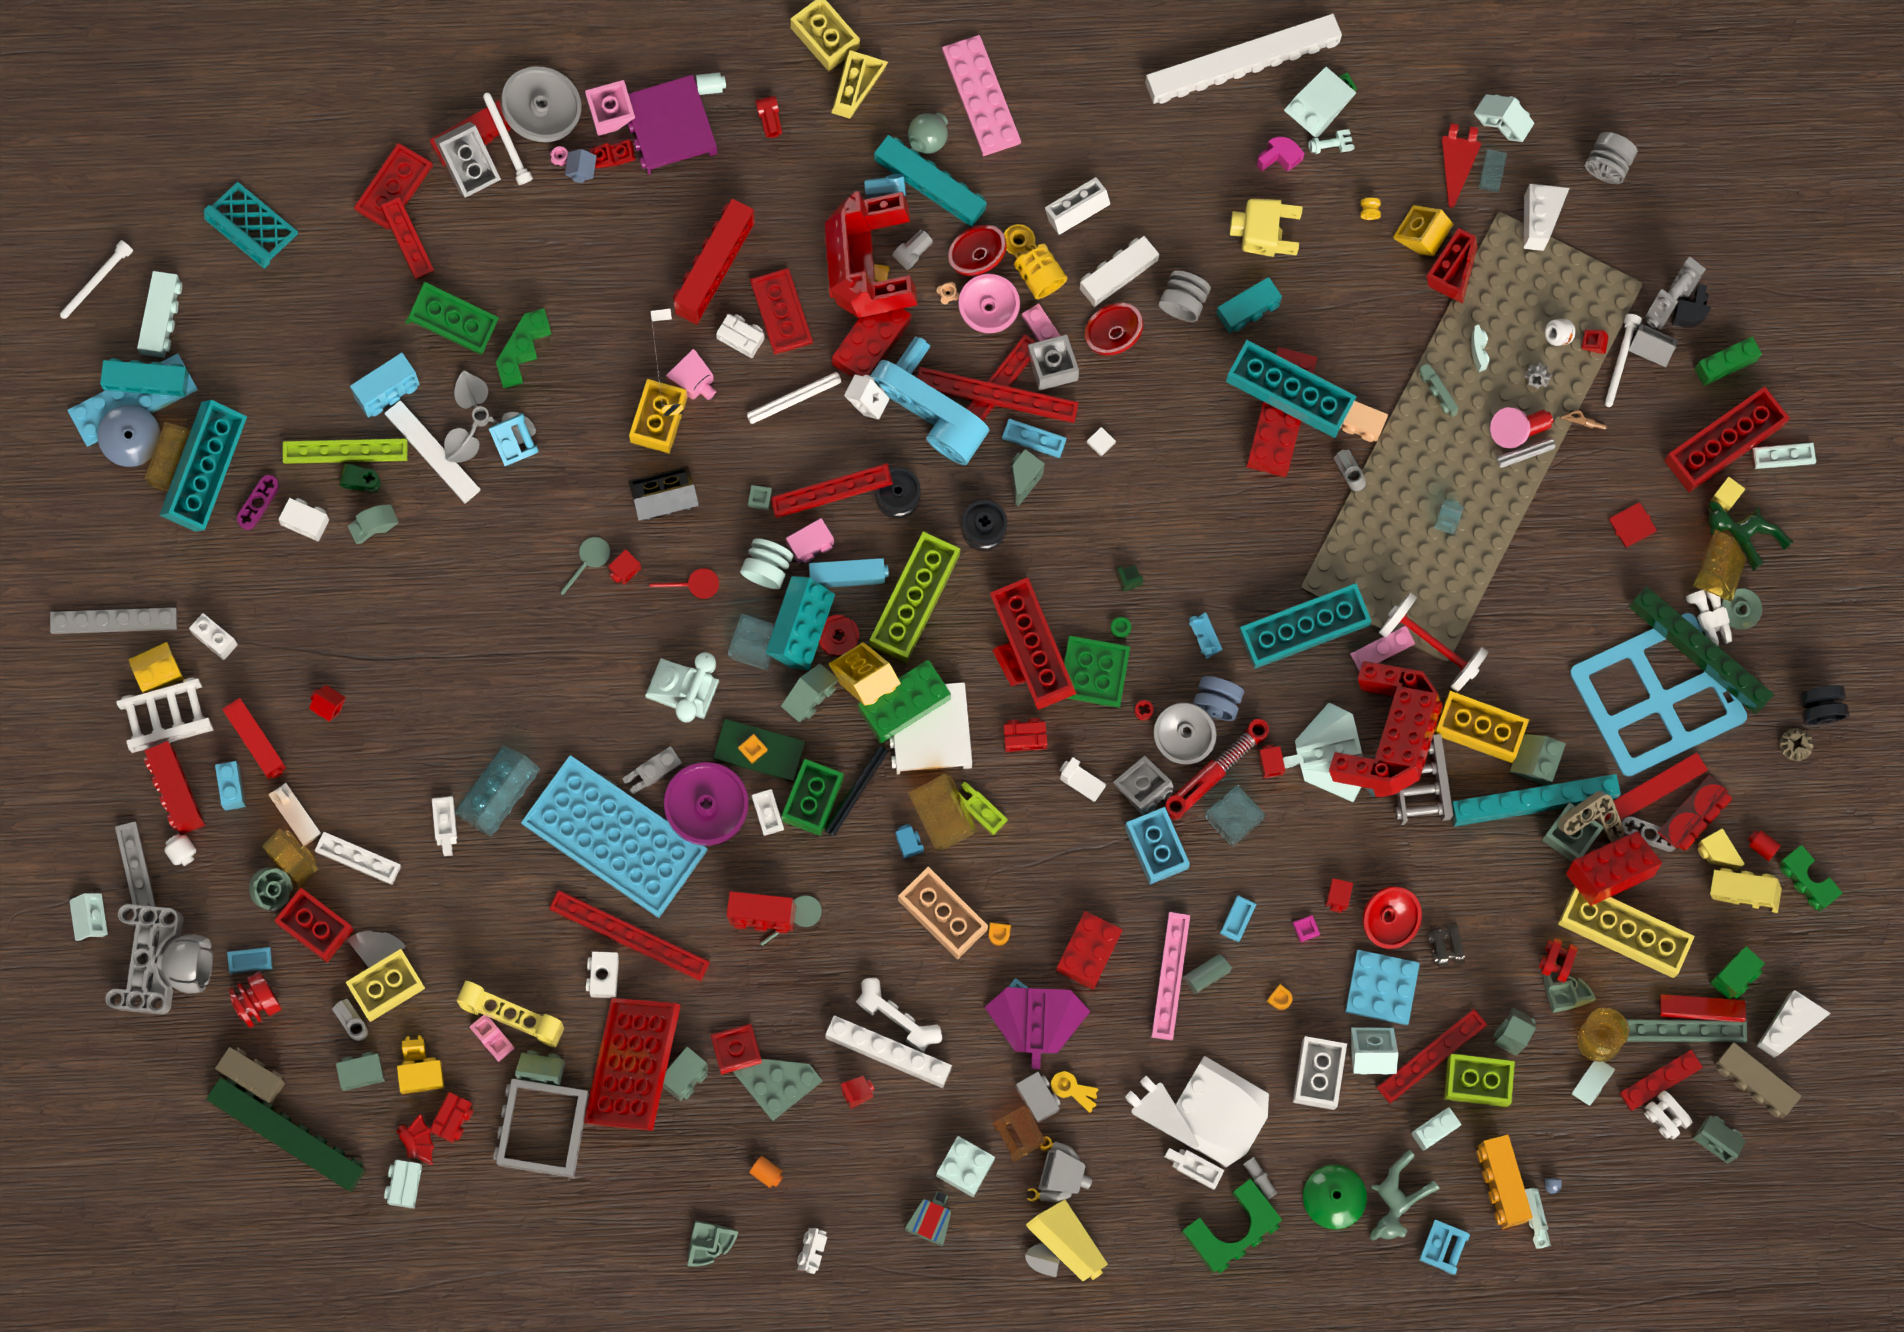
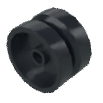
[875,467,921,519]
[962,500,1007,551]
[1799,685,1850,725]

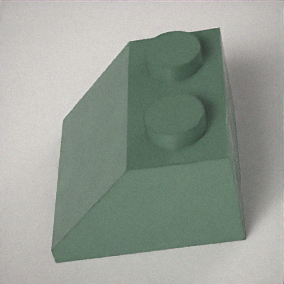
[1011,449,1045,507]
[1509,734,1566,786]
[515,1050,565,1086]
[1692,1115,1746,1164]

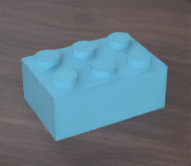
[350,353,420,418]
[1125,807,1190,885]

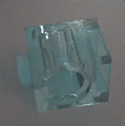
[1434,500,1464,534]

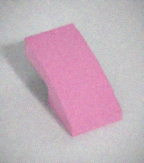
[469,1015,515,1062]

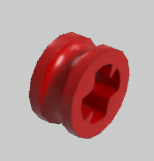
[1134,700,1154,721]

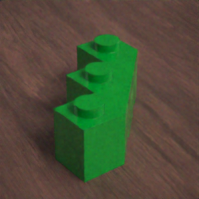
[496,308,551,389]

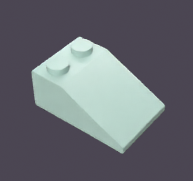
[1284,67,1356,138]

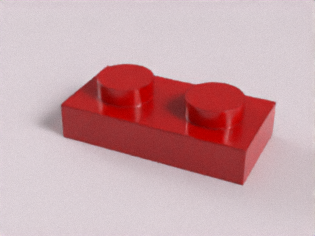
[992,643,1026,686]

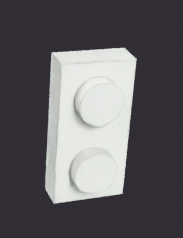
[752,789,784,836]

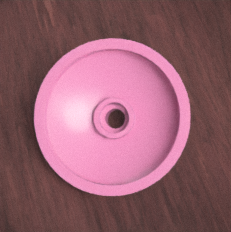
[959,274,1020,333]

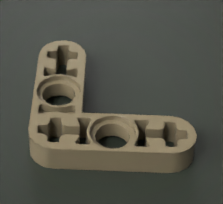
[1558,791,1625,843]

